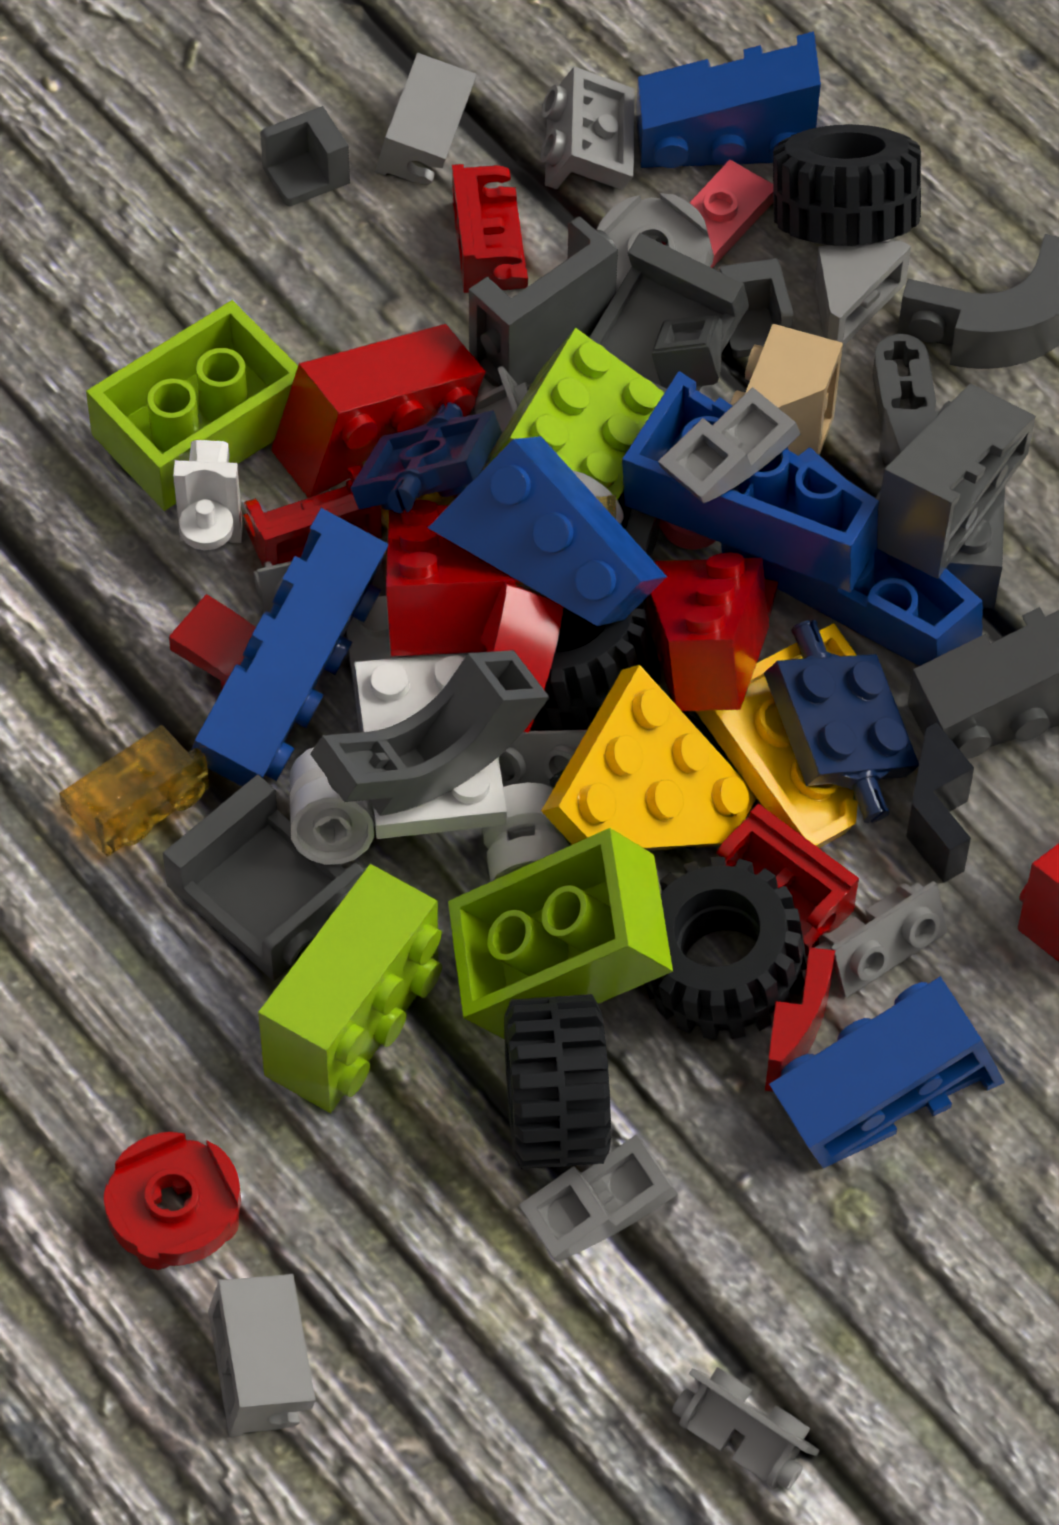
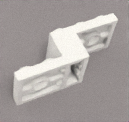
[346,596,507,839]

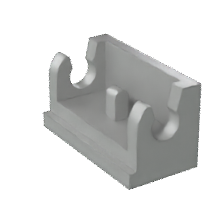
[375,53,477,184]
[208,1274,316,1437]

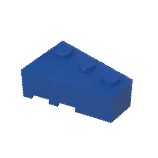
[636,31,821,168]
[428,436,667,626]
[769,976,1005,1168]

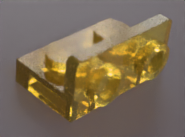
[59,725,209,857]

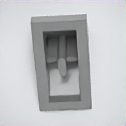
[814,240,911,347]

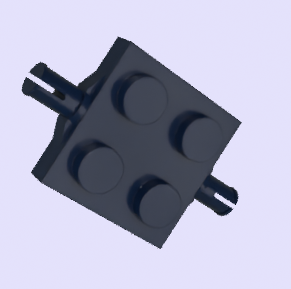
[350,402,502,514]
[764,620,919,823]

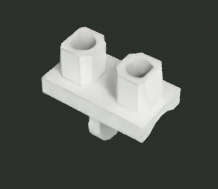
[173,440,243,551]

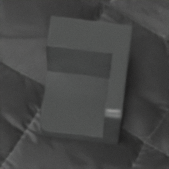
[260,106,350,206]
[719,258,793,358]

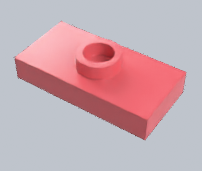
[662,160,774,268]

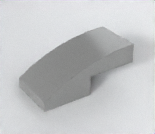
[658,387,801,503]
[519,1134,678,1262]

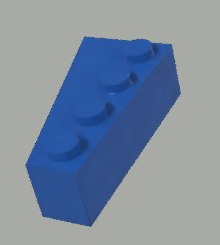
[622,371,879,592]
[189,508,389,787]

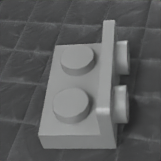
[540,67,635,190]

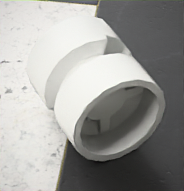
[290,747,374,865]
[482,782,569,882]

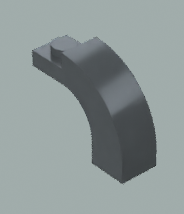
[897,234,1059,369]
[310,650,549,816]

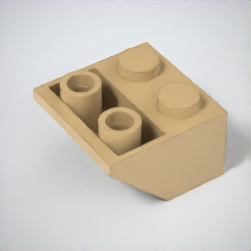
[730,324,843,456]

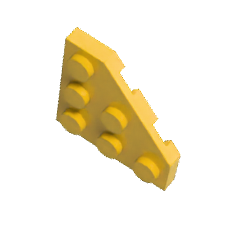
[696,623,858,849]
[541,665,756,851]

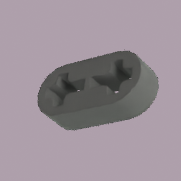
[872,334,936,426]

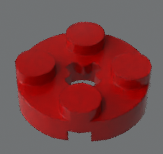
[103,1132,241,1270]

